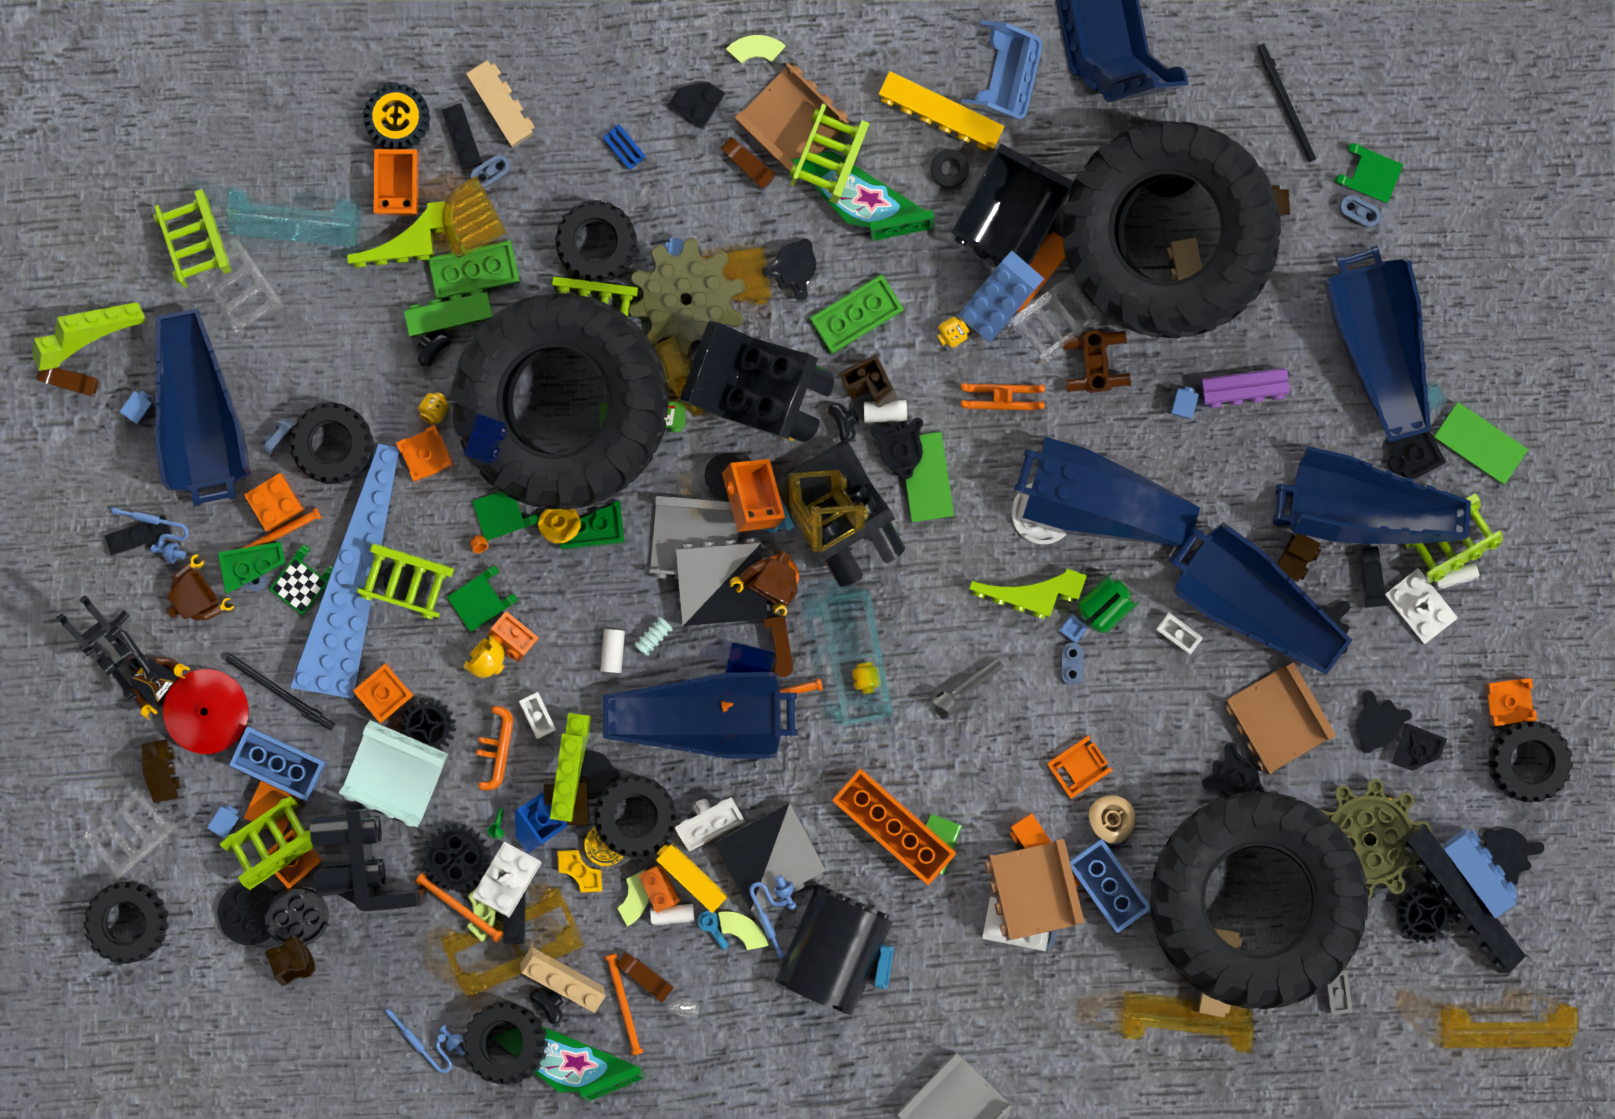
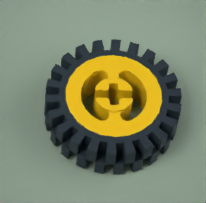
[363,83,430,149]

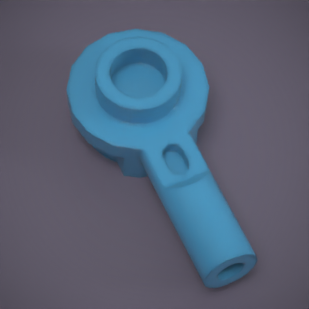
[698,910,729,950]

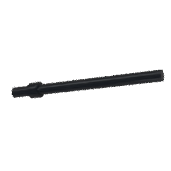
[1257,43,1317,162]
[226,653,336,731]

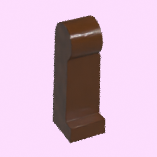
[720,136,776,191]
[36,368,99,398]
[764,616,793,677]
[616,951,674,1003]

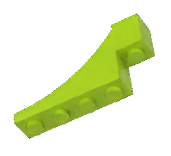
[347,201,453,268]
[32,302,145,371]
[969,568,1087,619]
[550,713,592,822]

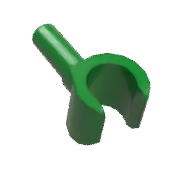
[487,808,504,839]

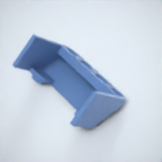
[961,20,1042,119]

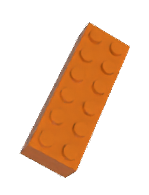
[832,768,957,886]

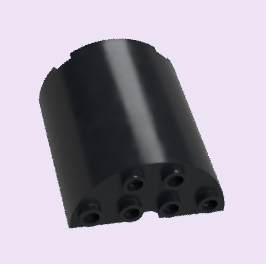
[951,143,1074,267]
[774,884,893,1015]

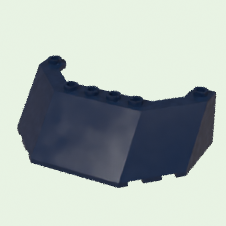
[1056,0,1189,102]

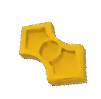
[557,850,603,893]

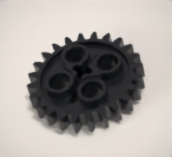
[421,823,491,893]

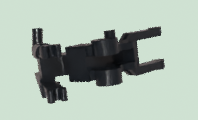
[56,595,161,701]

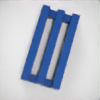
[603,124,646,170]

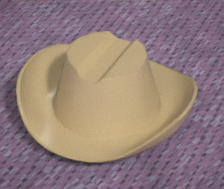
[1089,796,1136,844]

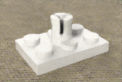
[1385,568,1458,644]
[675,797,745,852]
[472,842,541,918]
[982,897,1049,951]

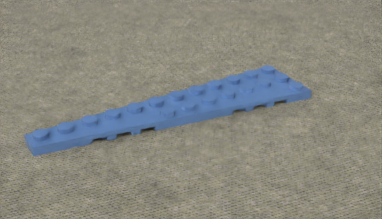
[290,444,399,699]

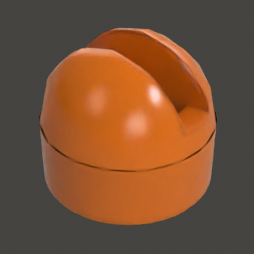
[470,535,489,553]

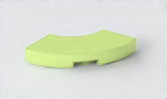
[726,35,786,64]
[618,869,649,927]
[467,889,496,942]
[718,912,768,950]

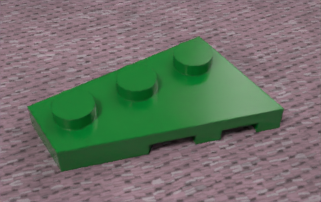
[560,500,625,550]
[217,542,285,595]

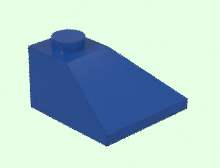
[515,791,568,854]

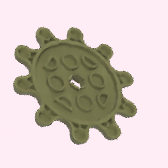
[629,238,746,359]
[1320,779,1431,900]

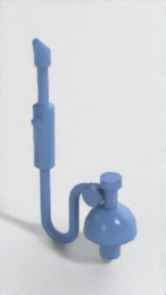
[110,507,189,564]
[749,875,796,960]
[385,1009,465,1074]

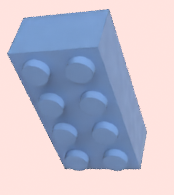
[957,251,1044,343]
[229,726,327,801]
[1444,827,1518,918]
[1069,838,1150,933]

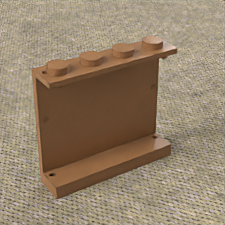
[735,63,849,173]
[1225,662,1336,774]
[985,839,1084,941]

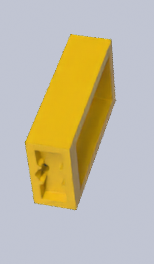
[656,843,728,913]

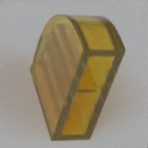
[442,176,507,258]
[702,247,772,305]
[655,336,705,417]

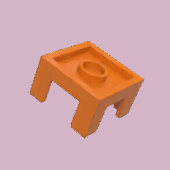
[396,425,454,482]
[353,663,415,723]
[1485,678,1537,726]

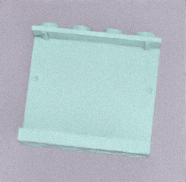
[339,720,448,827]

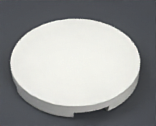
[1012,483,1067,544]

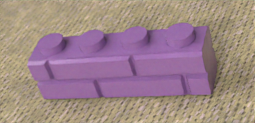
[1200,368,1290,408]

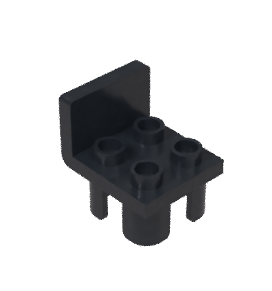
[680,320,834,442]
[775,440,905,587]
[310,808,428,911]

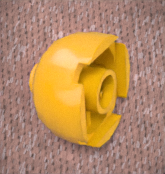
[464,635,505,678]

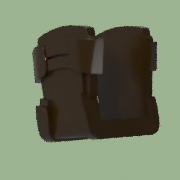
[265,935,316,986]

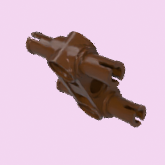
[1062,330,1131,393]

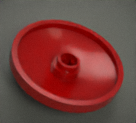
[163,669,249,754]

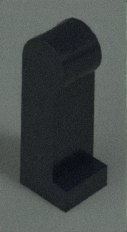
[1361,546,1387,608]

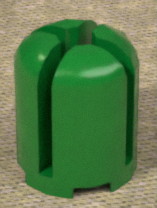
[1078,572,1139,633]

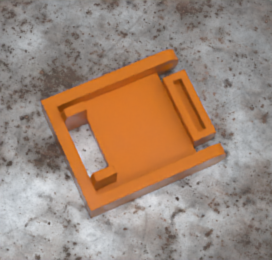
[1046,735,1113,799]

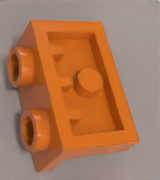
[487,611,539,662]
[639,864,680,913]

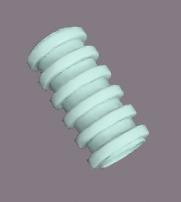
[635,617,673,656]

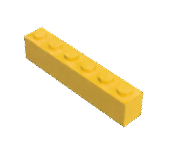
[878,71,1005,152]

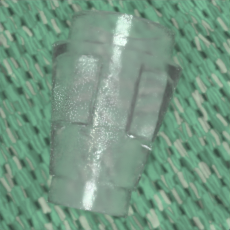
[667,999,700,1020]

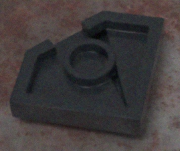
[667,82,726,129]
[1391,723,1447,771]

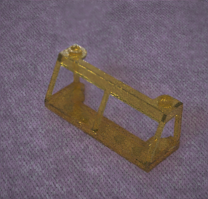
[789,470,868,552]
[441,888,585,998]
[1119,992,1254,1053]
[1441,1004,1578,1048]

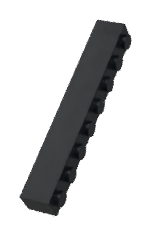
[1398,824,1526,973]

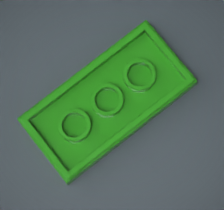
[428,240,520,300]
[810,274,904,354]
[1433,402,1528,485]
[905,432,954,522]

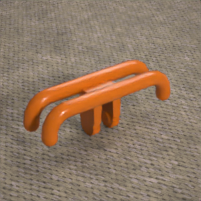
[960,383,1045,410]
[475,706,513,790]

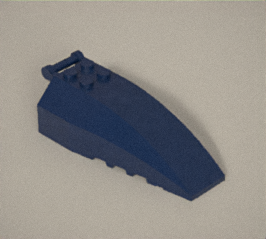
[1323,246,1431,442]
[155,308,251,507]
[1013,437,1200,548]
[1273,446,1471,544]
[1169,522,1352,675]
[603,672,798,759]

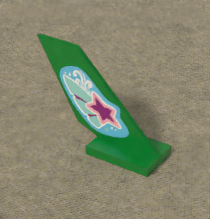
[791,151,934,241]
[492,1026,647,1102]

